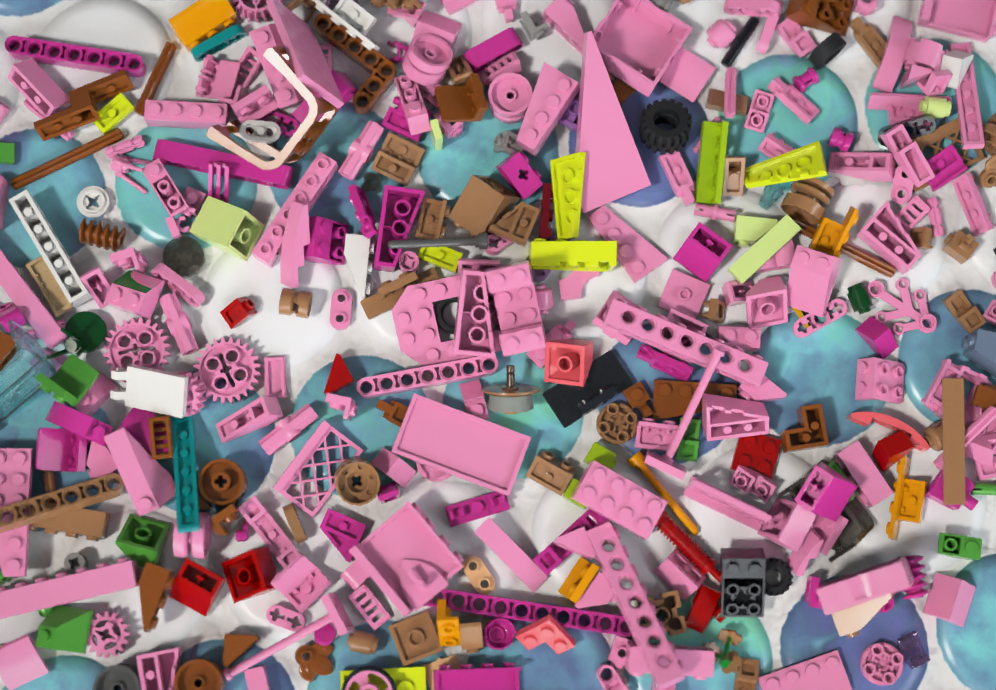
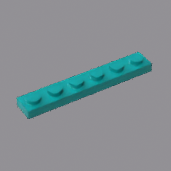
[172,415,200,533]

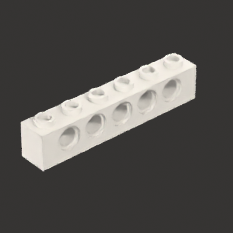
[9,189,93,308]

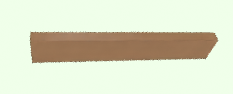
[942,378,966,505]

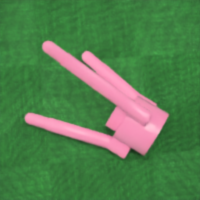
[110,155,165,194]

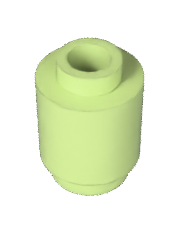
[919,96,952,118]

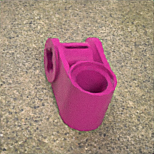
[0,302,26,333]

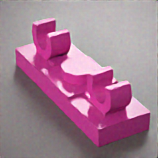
[444,492,510,528]

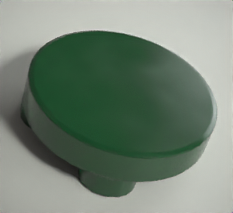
[65,311,108,353]

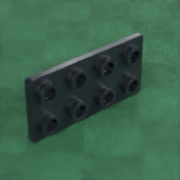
[543,350,633,428]

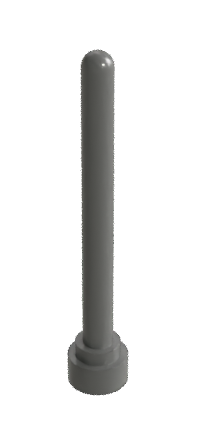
[388,233,488,249]

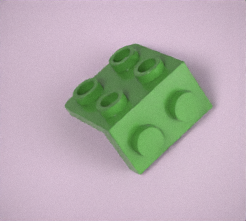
[35,354,99,407]

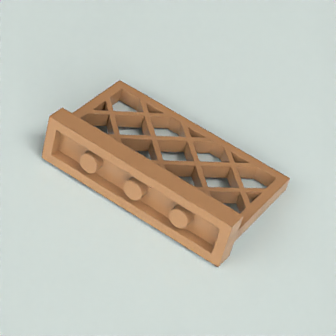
[903,118,985,193]

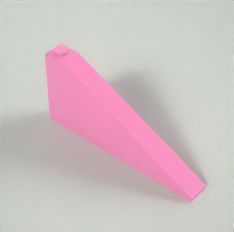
[575,31,651,213]

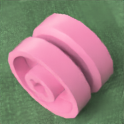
[402,34,453,86]
[488,72,532,124]
[173,512,211,559]

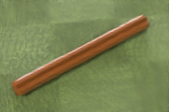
[10,128,124,190]
[789,215,896,278]

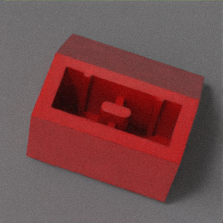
[169,558,227,617]

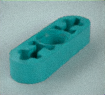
[190,23,247,62]

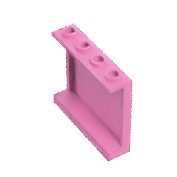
[916,0,996,43]
[349,501,464,617]

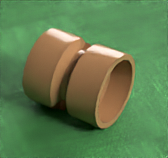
[278,288,313,319]

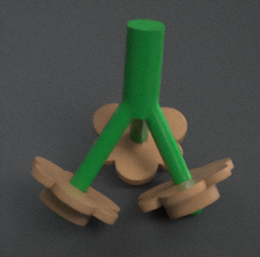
[702,629,743,674]

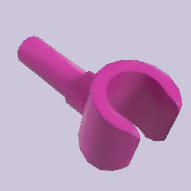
[235,519,249,542]

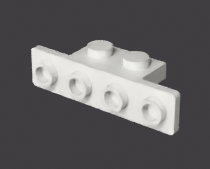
[312,0,380,51]

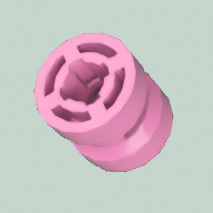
[399,251,419,273]

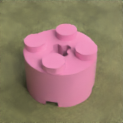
[902,37,949,79]

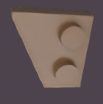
[488,202,541,247]

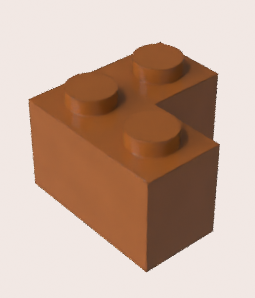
[780,404,829,453]

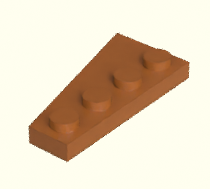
[652,380,737,421]

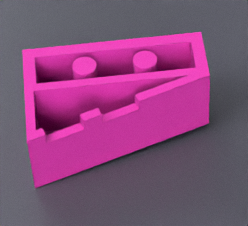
[292,70,360,124]

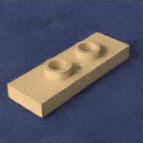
[25,256,75,318]

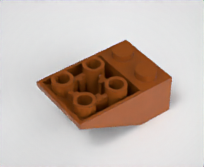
[785,0,854,37]

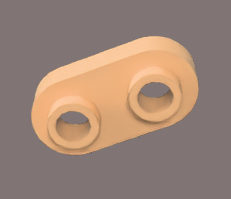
[463,556,495,595]

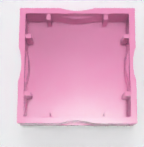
[581,0,693,98]
[816,555,915,615]

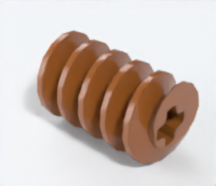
[79,218,126,252]

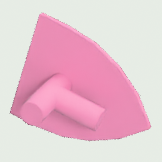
[400,559,449,612]

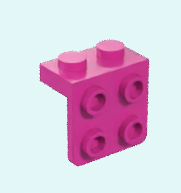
[35,427,90,472]

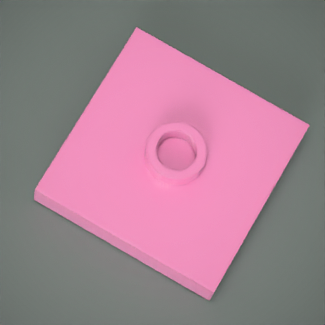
[657,269,710,319]

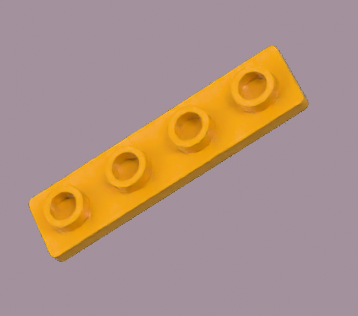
[808,206,859,257]
[886,456,927,541]

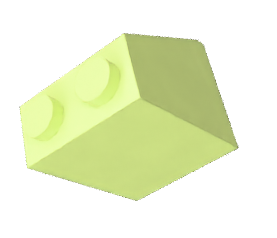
[189,196,265,262]

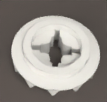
[77,186,110,218]

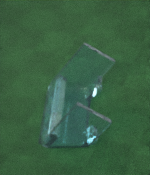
[0,319,56,422]

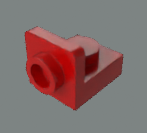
[220,296,258,329]

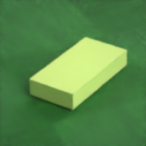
[430,119,443,151]

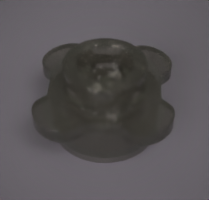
[362,172,383,193]

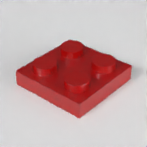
[730,435,782,479]

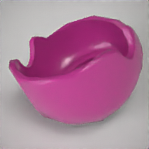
[482,617,516,650]

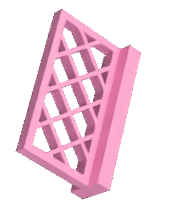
[273,420,363,517]
[683,476,772,531]

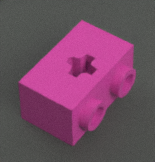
[496,152,543,200]

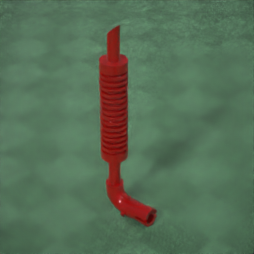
[655,510,726,624]

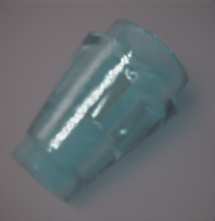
[758,183,785,211]

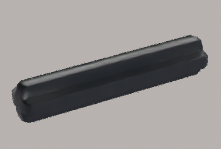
[721,16,760,68]

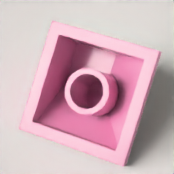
[745,276,788,329]

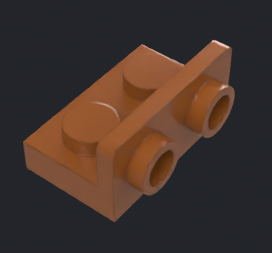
[210,504,240,536]

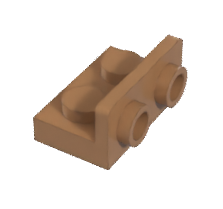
[525,449,576,496]

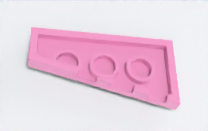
[587,205,668,283]

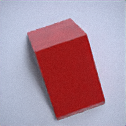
[324,353,355,396]
[871,430,916,472]

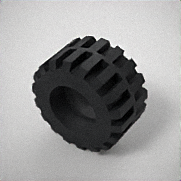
[639,99,692,155]

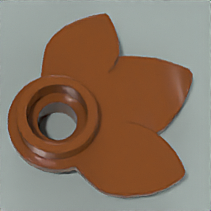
[295,643,334,683]

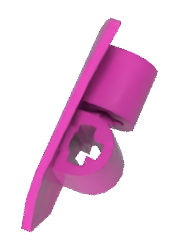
[119,408,168,455]

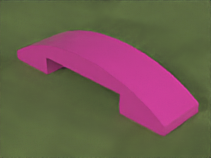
[533,509,608,576]

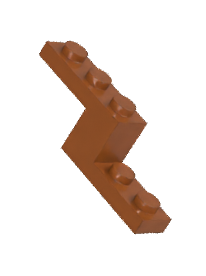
[33,69,134,141]

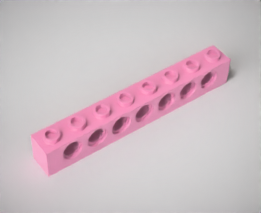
[602,298,769,389]
[586,521,685,690]

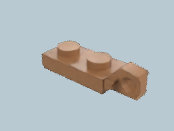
[848,16,887,68]

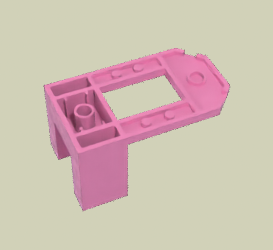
[392,260,547,366]

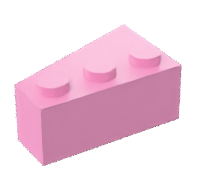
[856,201,922,275]
[702,393,769,441]
[136,647,183,690]

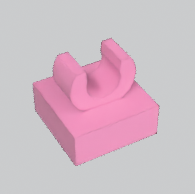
[165,216,190,242]

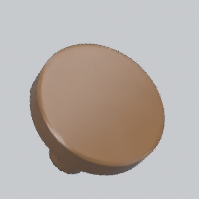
[596,403,638,445]

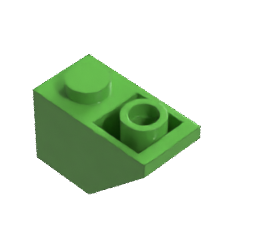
[937,532,982,561]

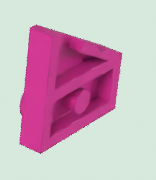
[319,508,367,563]

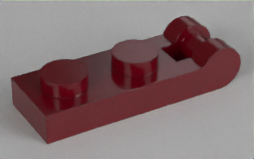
[539,183,554,241]

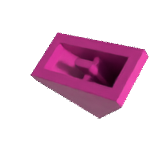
[855,316,898,359]

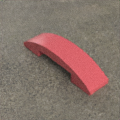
[846,412,930,452]

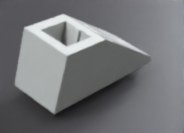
[344,234,375,299]

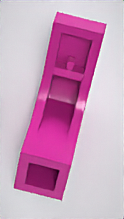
[45,401,113,446]

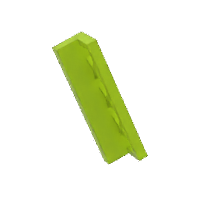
[694,121,729,205]

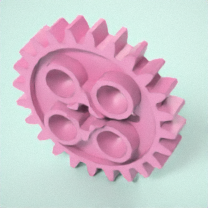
[103,317,172,383]
[193,337,261,404]

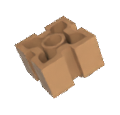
[634,590,687,641]

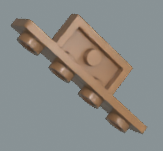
[360,267,440,320]

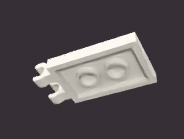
[110,364,189,418]

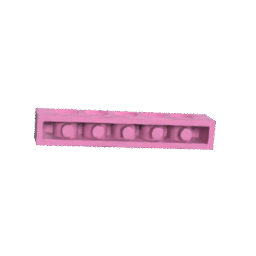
[251,152,339,268]

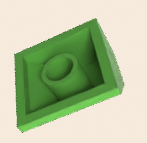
[115,514,171,567]
[35,605,93,654]

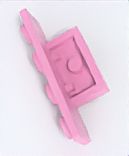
[867,92,951,127]

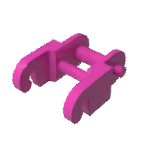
[386,41,409,64]

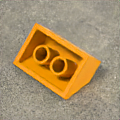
[168,0,238,53]

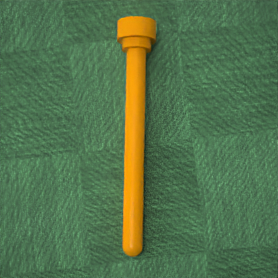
[627,451,699,535]

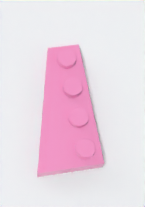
[758,650,852,690]

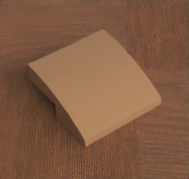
[370,132,426,186]

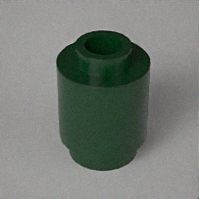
[847,283,873,315]

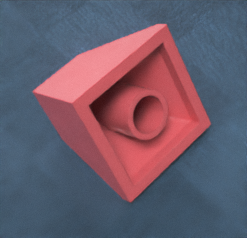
[544,339,593,387]

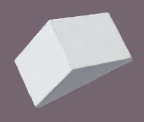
[940,50,974,89]

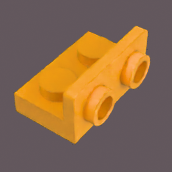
[558,557,600,604]
[437,599,461,647]

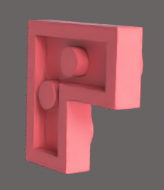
[516,614,576,655]

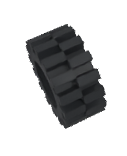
[765,557,793,596]

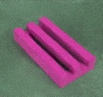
[208,161,230,203]

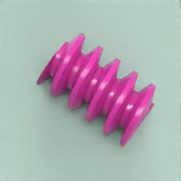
[897,555,929,599]

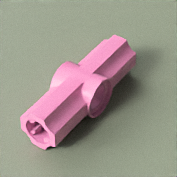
[338,120,384,181]
[159,292,199,356]
[258,403,319,456]

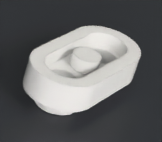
[239,120,281,143]

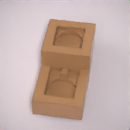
[942,289,986,334]
[733,658,760,690]

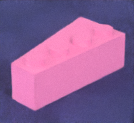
[516,62,579,157]

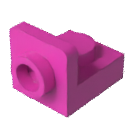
[803,576,822,609]

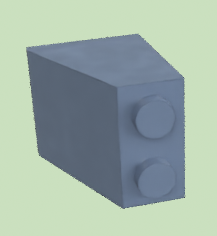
[961,329,996,379]

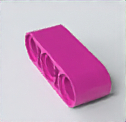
[464,27,524,73]

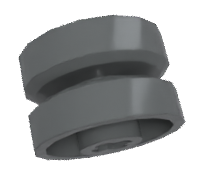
[93,664,141,690]

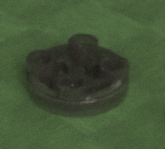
[163,236,205,279]

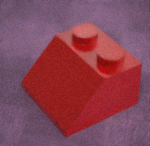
[221,547,277,603]

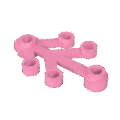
[867,278,937,336]

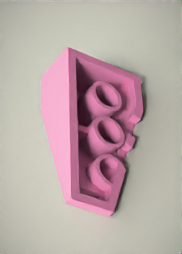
[29,348,118,417]
[104,427,175,516]

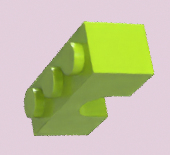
[562,442,617,510]

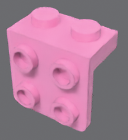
[855,357,905,404]
[271,554,332,613]

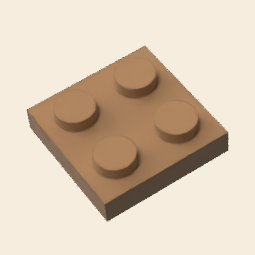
[388,610,443,666]

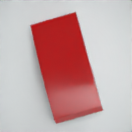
[684,584,720,633]

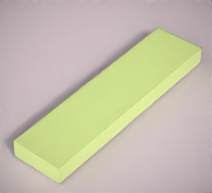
[728,214,801,285]

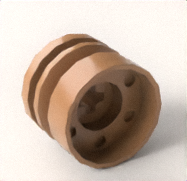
[780,177,834,225]
[334,457,380,506]

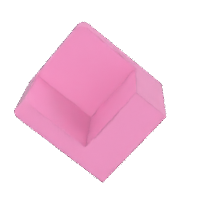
[218,85,250,110]

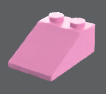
[787,245,843,317]

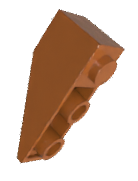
[138,562,175,633]

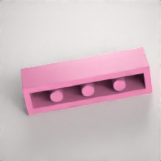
[144,100,231,129]
[625,642,715,680]

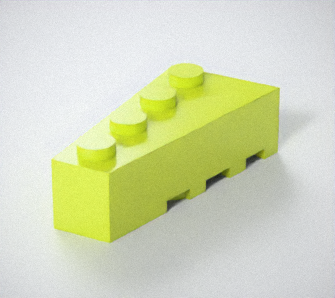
[528,238,617,272]

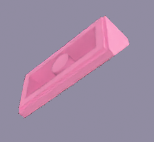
[899,64,932,89]
[244,665,271,690]

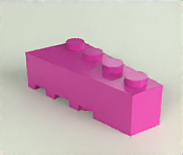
[373,185,425,272]

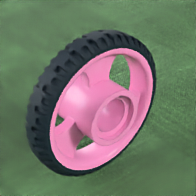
[342,666,397,690]

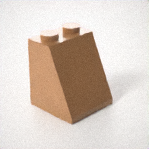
[448,175,520,237]

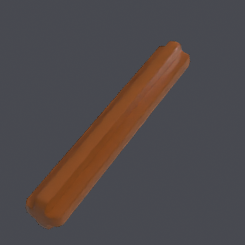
[134,42,176,116]

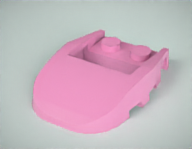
[921,359,996,436]

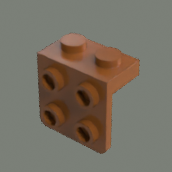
[434,74,488,122]

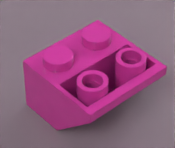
[303,216,349,265]
[673,222,733,283]
[794,463,858,521]

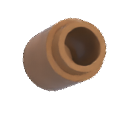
[347,630,379,655]

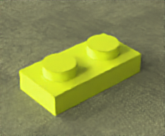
[93,93,135,134]
[418,247,463,273]

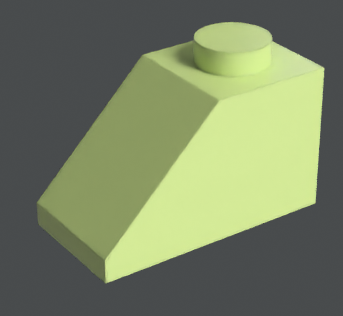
[732,215,778,248]

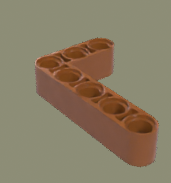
[314,13,396,115]

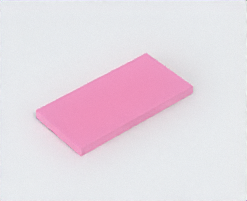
[266,0,344,109]
[391,393,531,497]

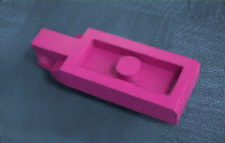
[347,184,378,239]
[636,344,694,382]

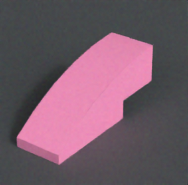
[880,124,935,187]

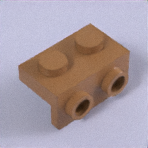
[415,198,451,239]

